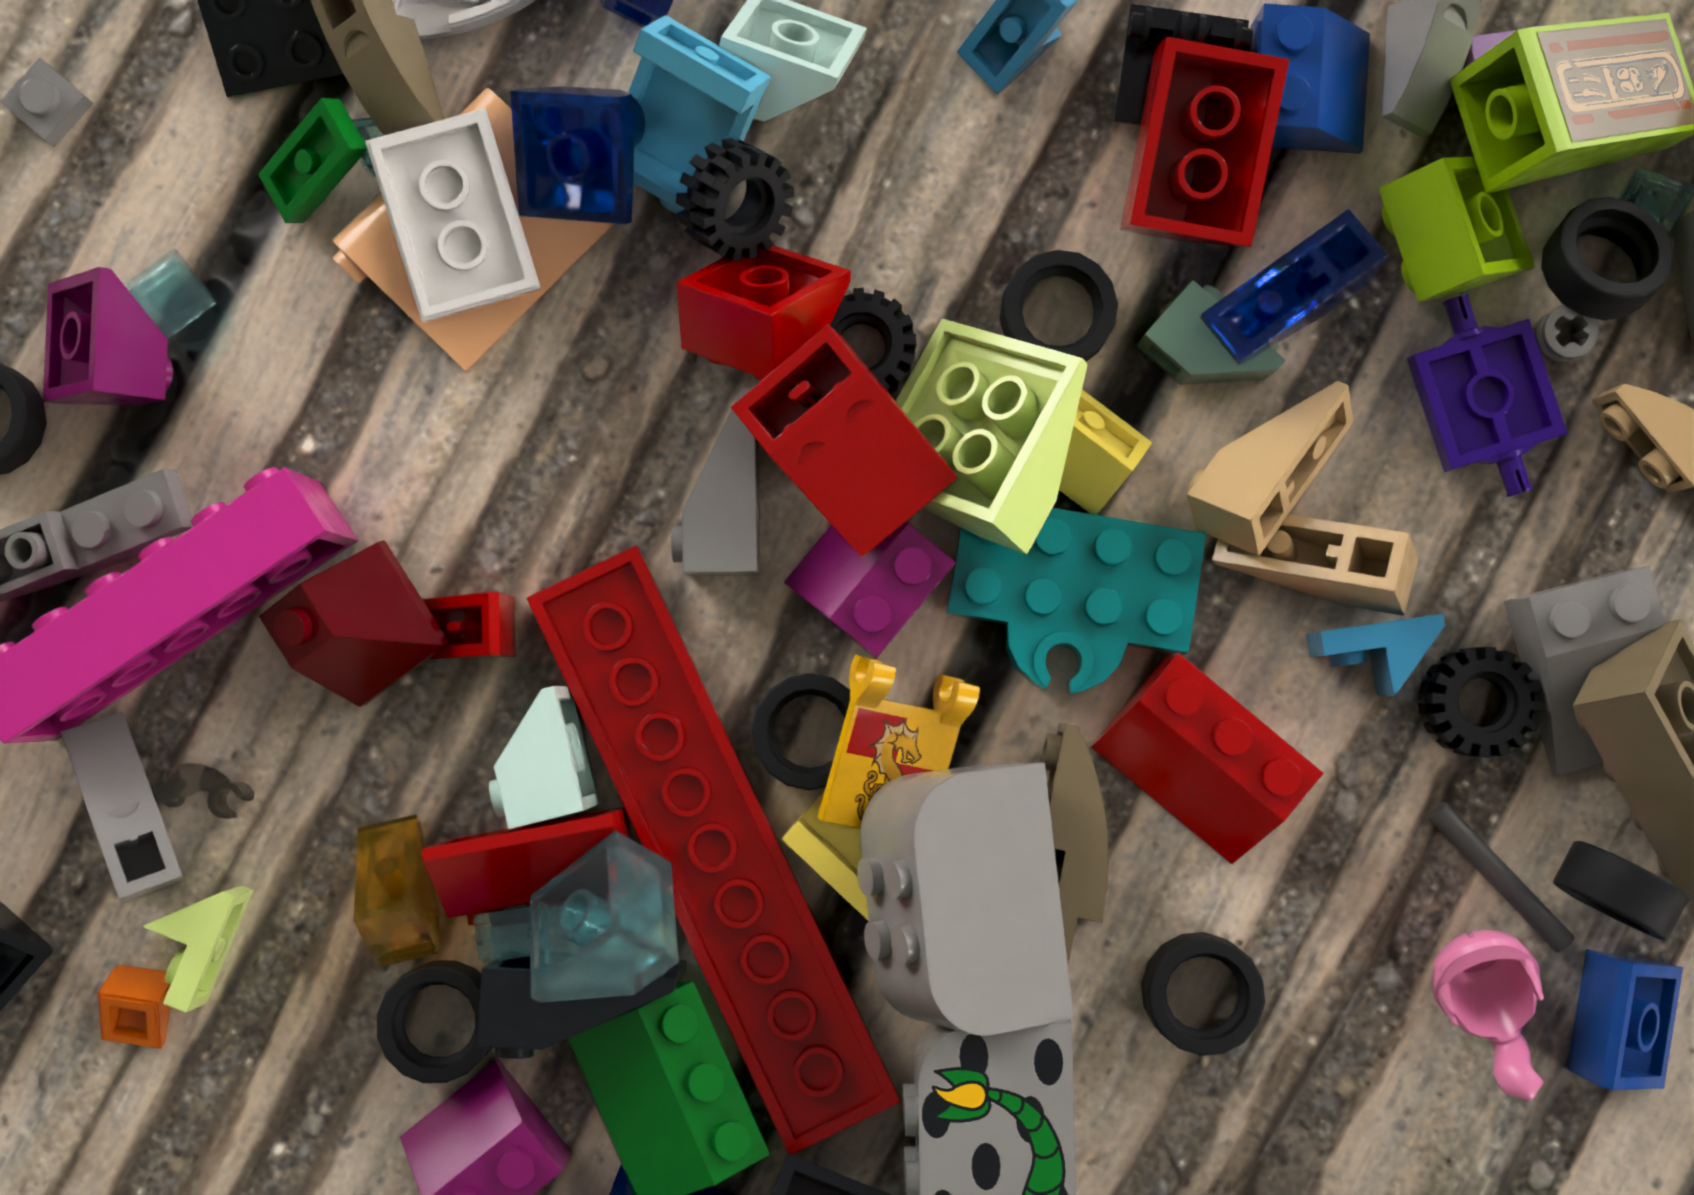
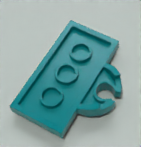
[946,508,1206,695]

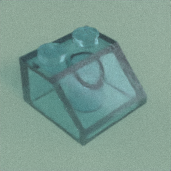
[530,830,679,1003]

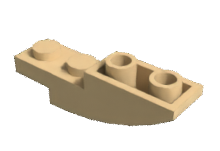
[1591,383,1694,493]

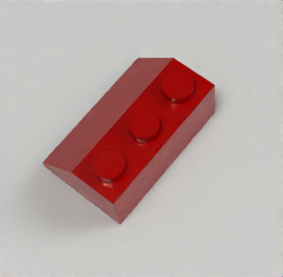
[1120,36,1290,248]
[1090,653,1324,864]
[421,807,639,925]

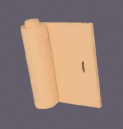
[332,87,618,372]

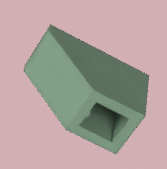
[1136,280,1286,385]

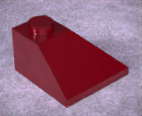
[259,540,450,707]

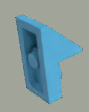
[957,0,1077,94]
[1306,614,1445,696]

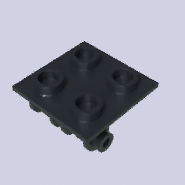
[197,0,343,97]
[1114,4,1253,125]

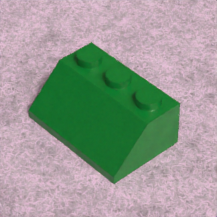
[567,981,770,1195]

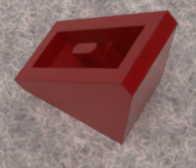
[423,592,516,659]

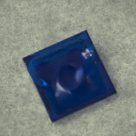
[510,86,645,225]

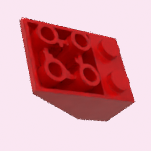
[730,324,959,558]

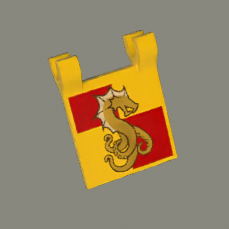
[817,654,980,829]

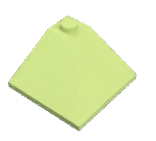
[896,319,1088,554]

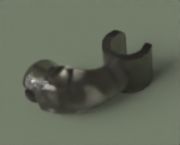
[153,762,254,819]

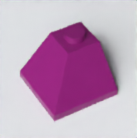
[42,267,173,406]

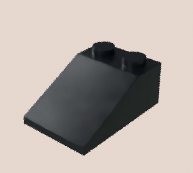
[477,951,686,1059]

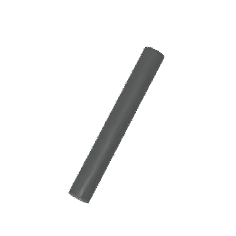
[1428,802,1575,953]

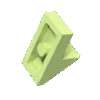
[143,885,253,1013]

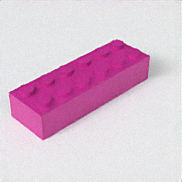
[0,467,359,744]

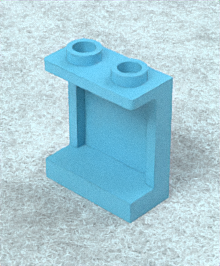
[593,15,772,214]

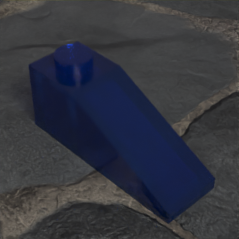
[1200,209,1388,365]

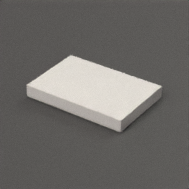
[365,108,541,323]

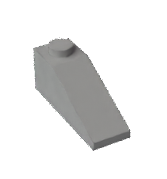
[671,387,760,576]

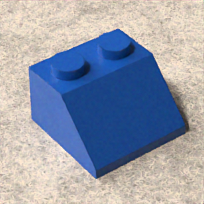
[1249,3,1370,154]

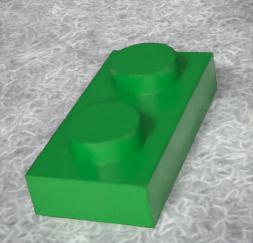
[258,98,368,223]

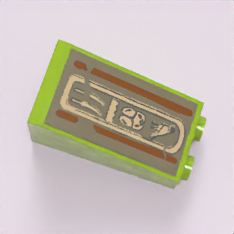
[1450,13,1694,194]

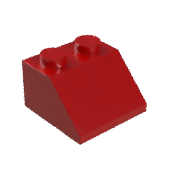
[676,245,851,381]

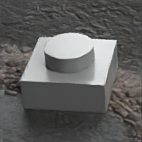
[0,57,93,147]

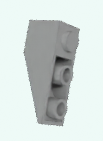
[61,711,183,904]

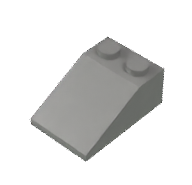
[1504,566,1665,776]

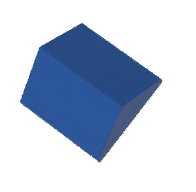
[1567,949,1683,1090]

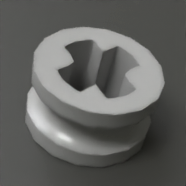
[1534,305,1599,363]

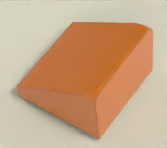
[98,965,171,1049]

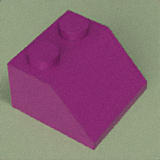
[784,522,956,659]
[400,1058,573,1195]

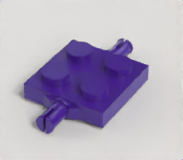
[1407,294,1568,497]

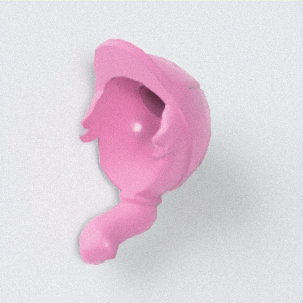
[1431,930,1544,1101]

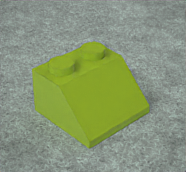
[1378,156,1536,302]

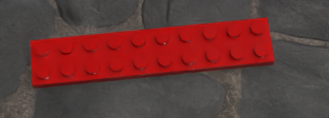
[526,545,901,1155]

